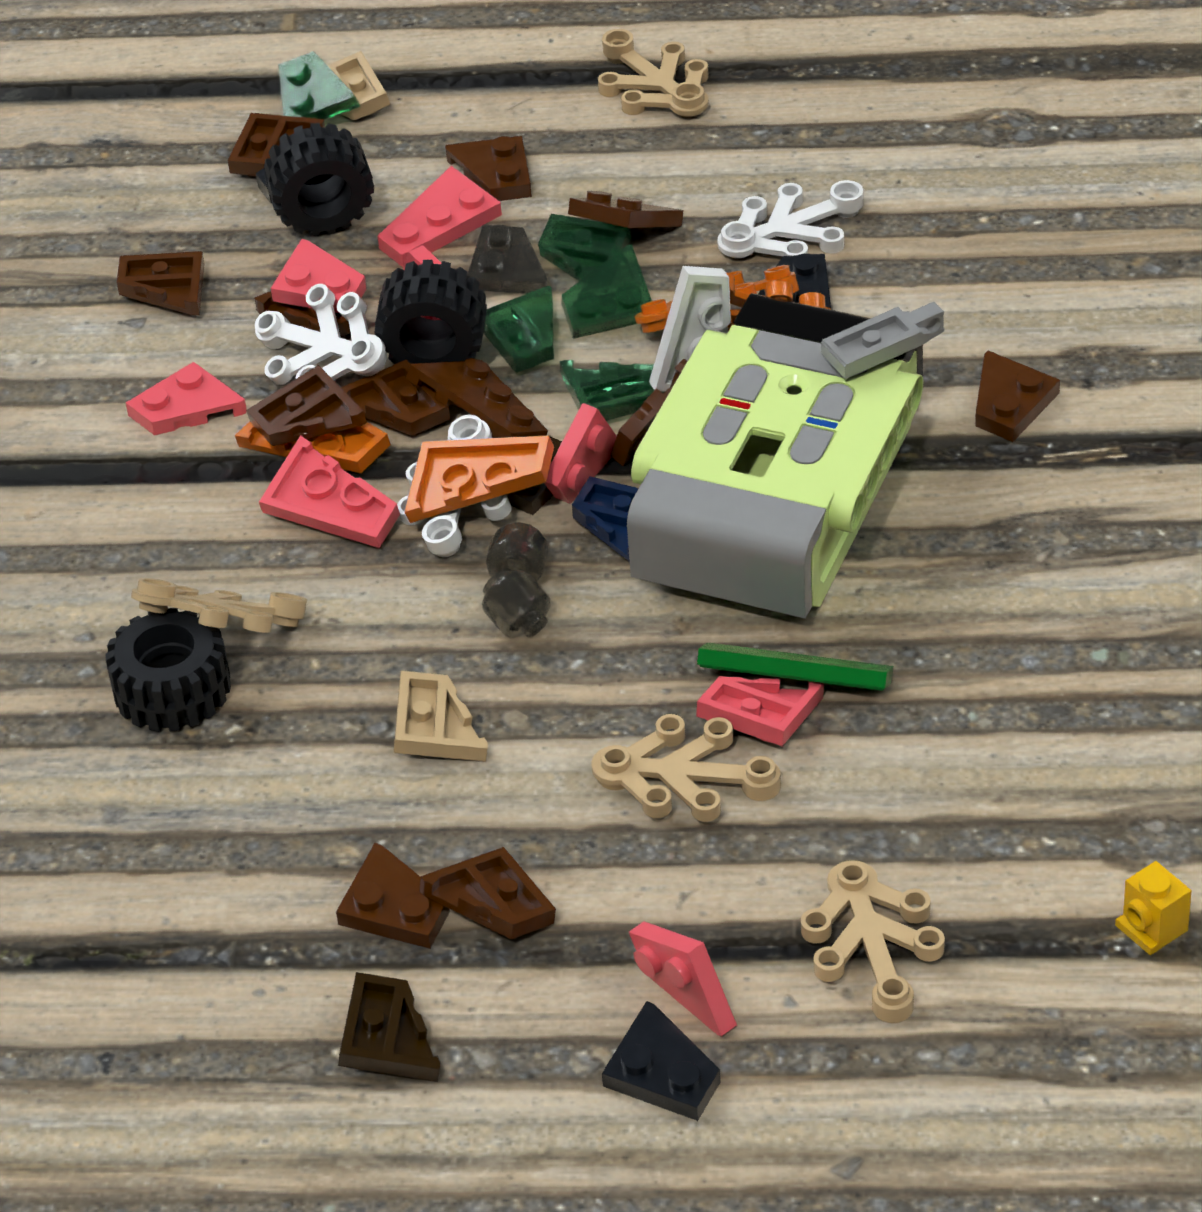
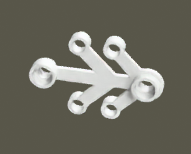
[718,180,863,259]
[255,284,387,385]
[397,415,511,557]

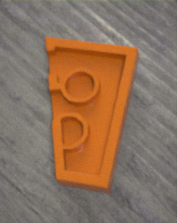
[235,421,391,473]
[404,436,554,523]

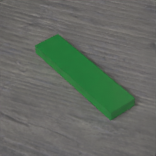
[697,643,894,691]

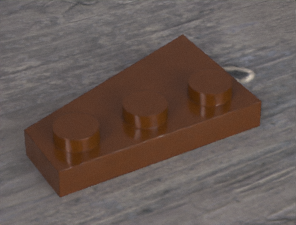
[406,358,548,438]

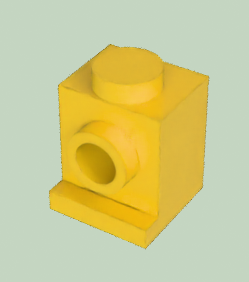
[1115,861,1192,956]

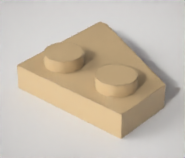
[293,51,390,120]
[393,671,488,762]

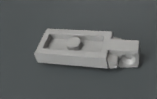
[821,302,945,379]

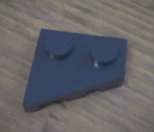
[572,476,639,562]

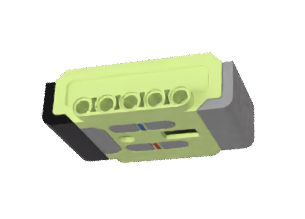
[627,293,923,619]

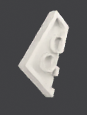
[649,266,731,391]

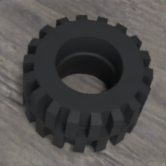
[264,123,374,236]
[374,260,487,364]
[105,608,231,732]

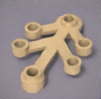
[598,29,709,118]
[131,578,307,633]
[591,714,781,822]
[801,861,945,1023]

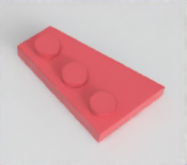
[377,166,502,268]
[259,435,400,548]

